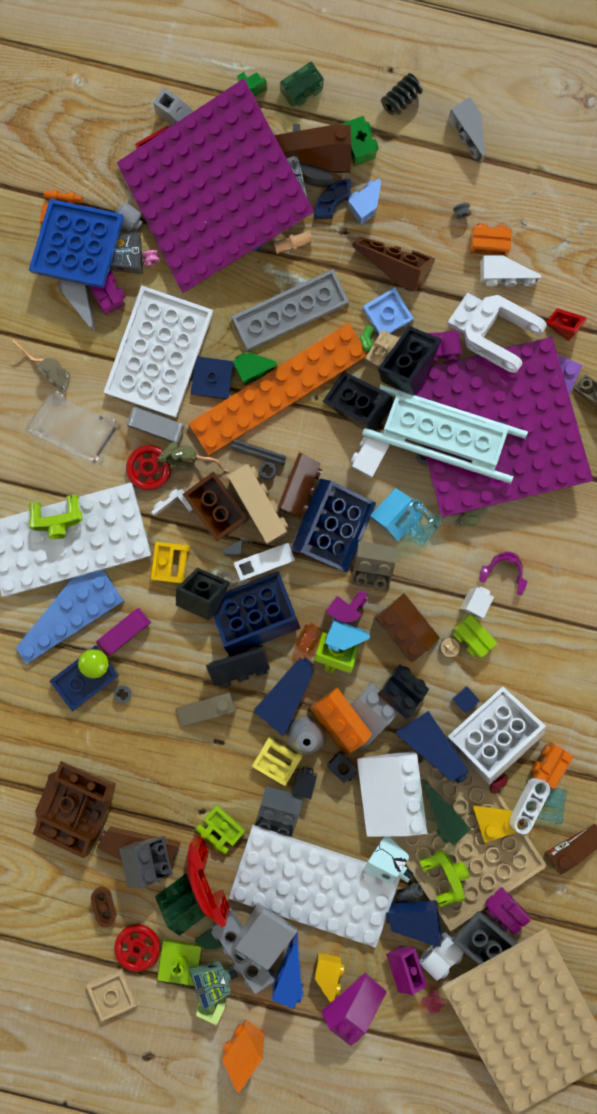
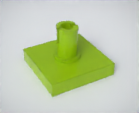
[314,632,359,674]
[157,939,202,986]

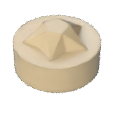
[440,638,460,657]

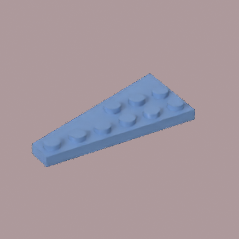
[16,570,124,664]

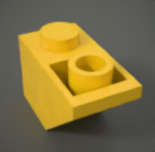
[314,953,344,1003]

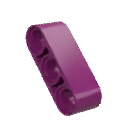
[96,608,151,657]

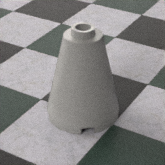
[287,717,325,755]

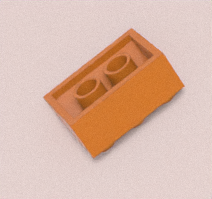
[308,688,372,754]

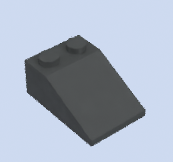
[452,911,518,965]

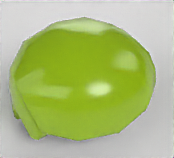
[78,649,109,679]

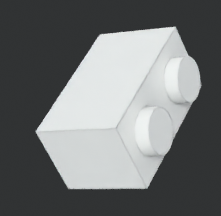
[350,436,390,479]
[460,587,494,618]

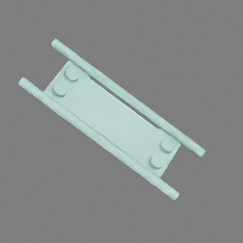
[362,384,528,484]

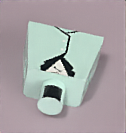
[363,836,414,884]

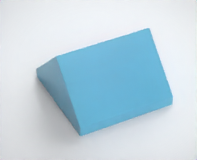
[370,488,424,542]

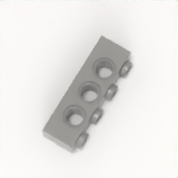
[211,909,275,994]

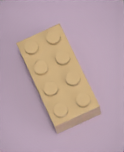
[228,464,288,545]

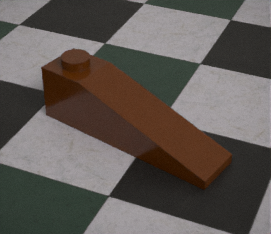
[274,125,351,173]
[352,237,435,292]

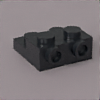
[377,664,429,720]

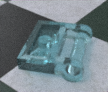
[395,498,442,547]
[526,784,567,825]

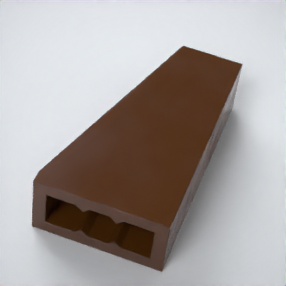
[98,826,180,882]

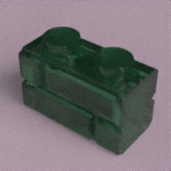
[280,62,324,108]

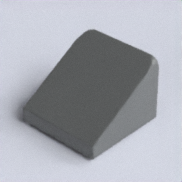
[222,540,242,556]

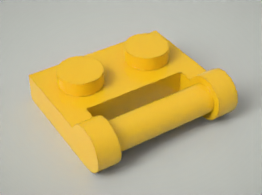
[151,542,190,583]

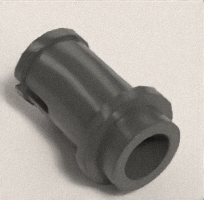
[397,883,423,902]

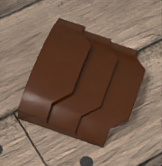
[33,761,116,858]

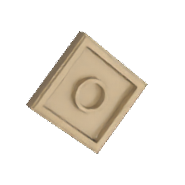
[86,968,138,1022]

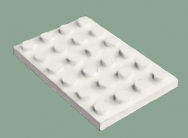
[104,286,214,418]

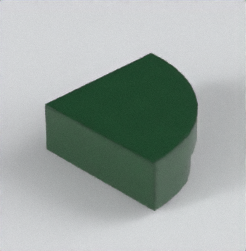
[195,928,222,949]

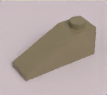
[176,691,236,727]

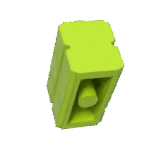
[452,614,497,658]

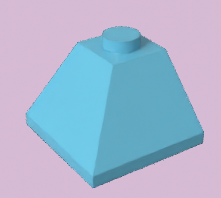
[325,618,370,652]

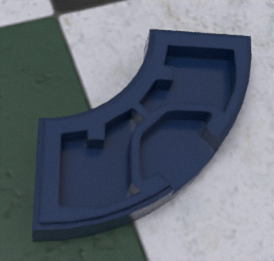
[314,179,351,220]

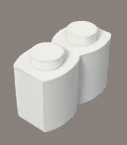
[419,932,464,981]

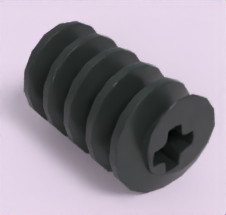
[381,73,423,115]

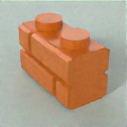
[469,223,512,256]
[531,742,574,790]

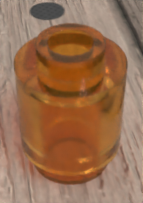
[296,623,322,653]

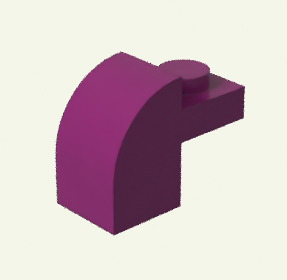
[326,590,368,622]

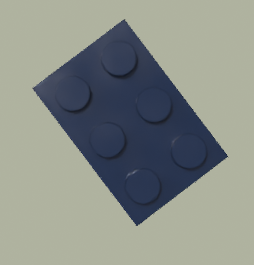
[49,645,120,712]

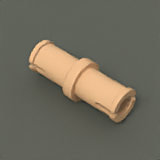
[273,230,313,254]

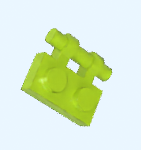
[195,804,245,855]

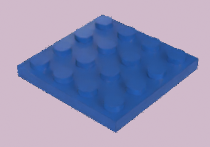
[29,199,124,289]

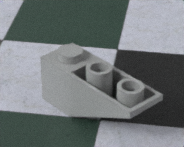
[153,88,194,125]
[448,97,485,164]

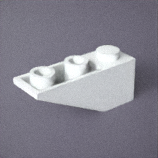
[480,256,541,287]
[234,543,295,581]

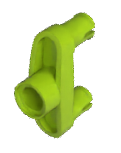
[28,495,83,540]
[419,849,470,908]

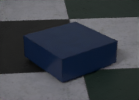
[452,686,480,714]

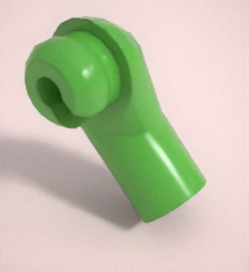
[359,325,375,353]

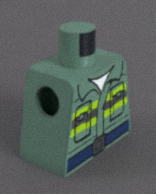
[189,961,238,1011]

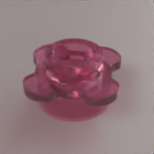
[422,990,445,1014]

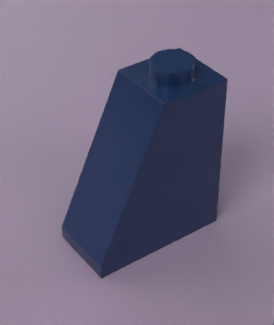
[386,900,442,947]

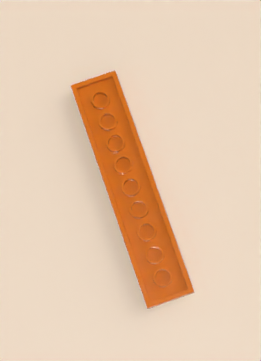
[188,323,368,456]

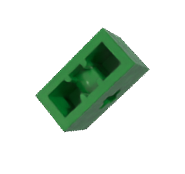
[342,115,379,166]

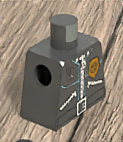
[110,232,143,274]

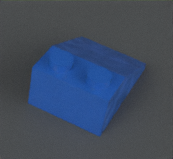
[272,932,304,1009]

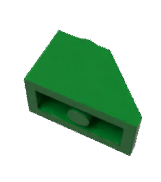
[233,353,278,385]

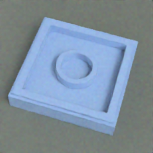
[362,287,414,335]

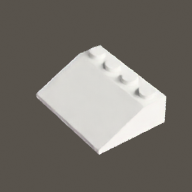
[448,687,546,785]
[357,751,427,837]

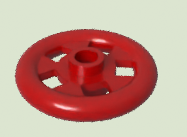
[126,445,172,491]
[114,924,161,972]

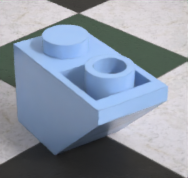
[347,179,381,225]

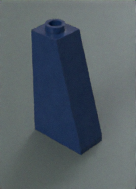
[254,657,314,736]
[396,711,469,784]

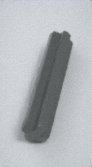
[231,439,286,466]

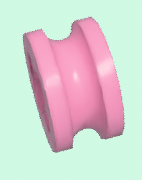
[141,250,160,266]

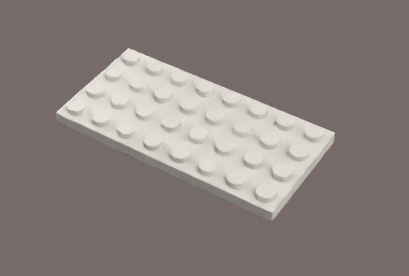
[0,483,152,597]
[229,825,400,948]

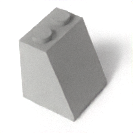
[233,903,297,970]

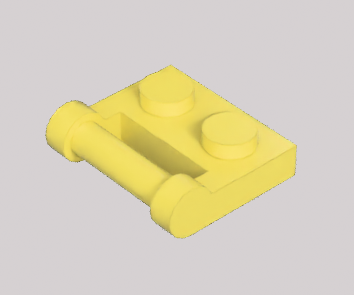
[252,736,303,786]

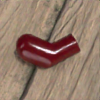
[489,773,508,794]

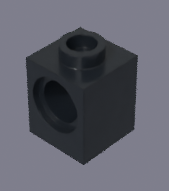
[326,750,357,783]
[292,767,317,799]

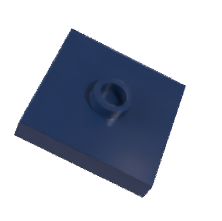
[191,356,234,399]

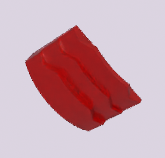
[187,836,230,927]

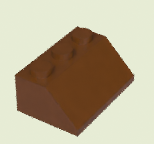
[278,452,322,518]
[182,471,250,541]
[374,593,440,663]

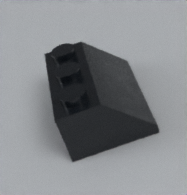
[206,646,270,688]

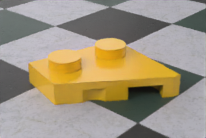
[472,804,521,843]

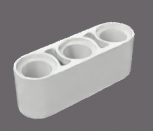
[509,778,550,834]

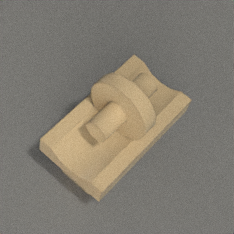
[365,329,399,367]

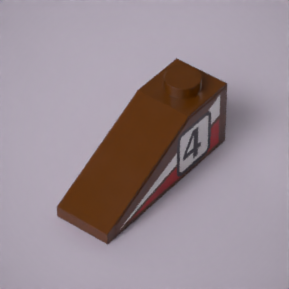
[545,824,597,875]

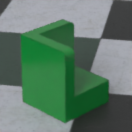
[237,72,267,97]

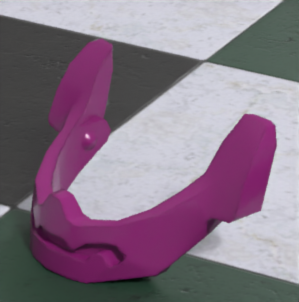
[479,552,527,596]

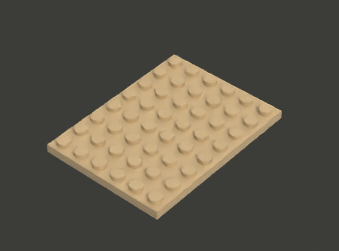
[389,741,547,931]
[442,928,597,1114]

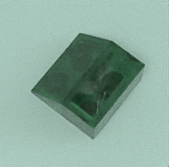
[155,874,206,936]

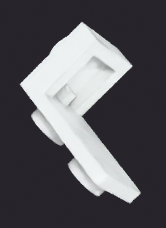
[151,489,194,516]

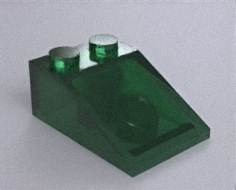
[421,778,471,846]

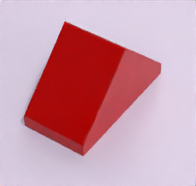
[546,308,587,341]

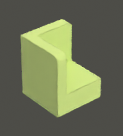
[196,998,226,1026]

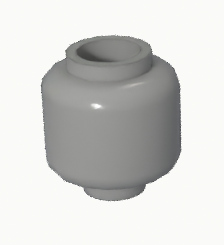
[115,203,142,233]

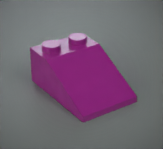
[321,972,387,1046]

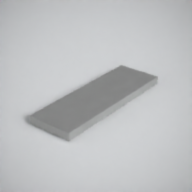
[231,269,350,352]

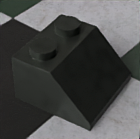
[176,567,230,621]

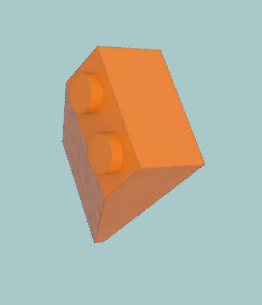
[222,1019,265,1093]

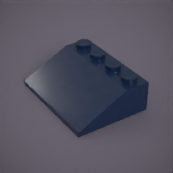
[291,479,376,573]
[213,571,301,656]

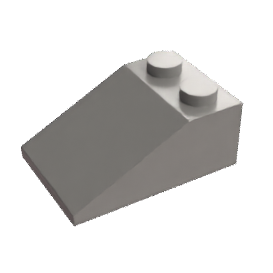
[351,682,398,751]

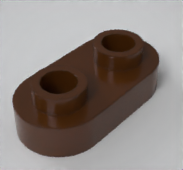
[91,886,117,927]

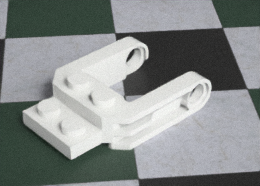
[447,293,547,373]

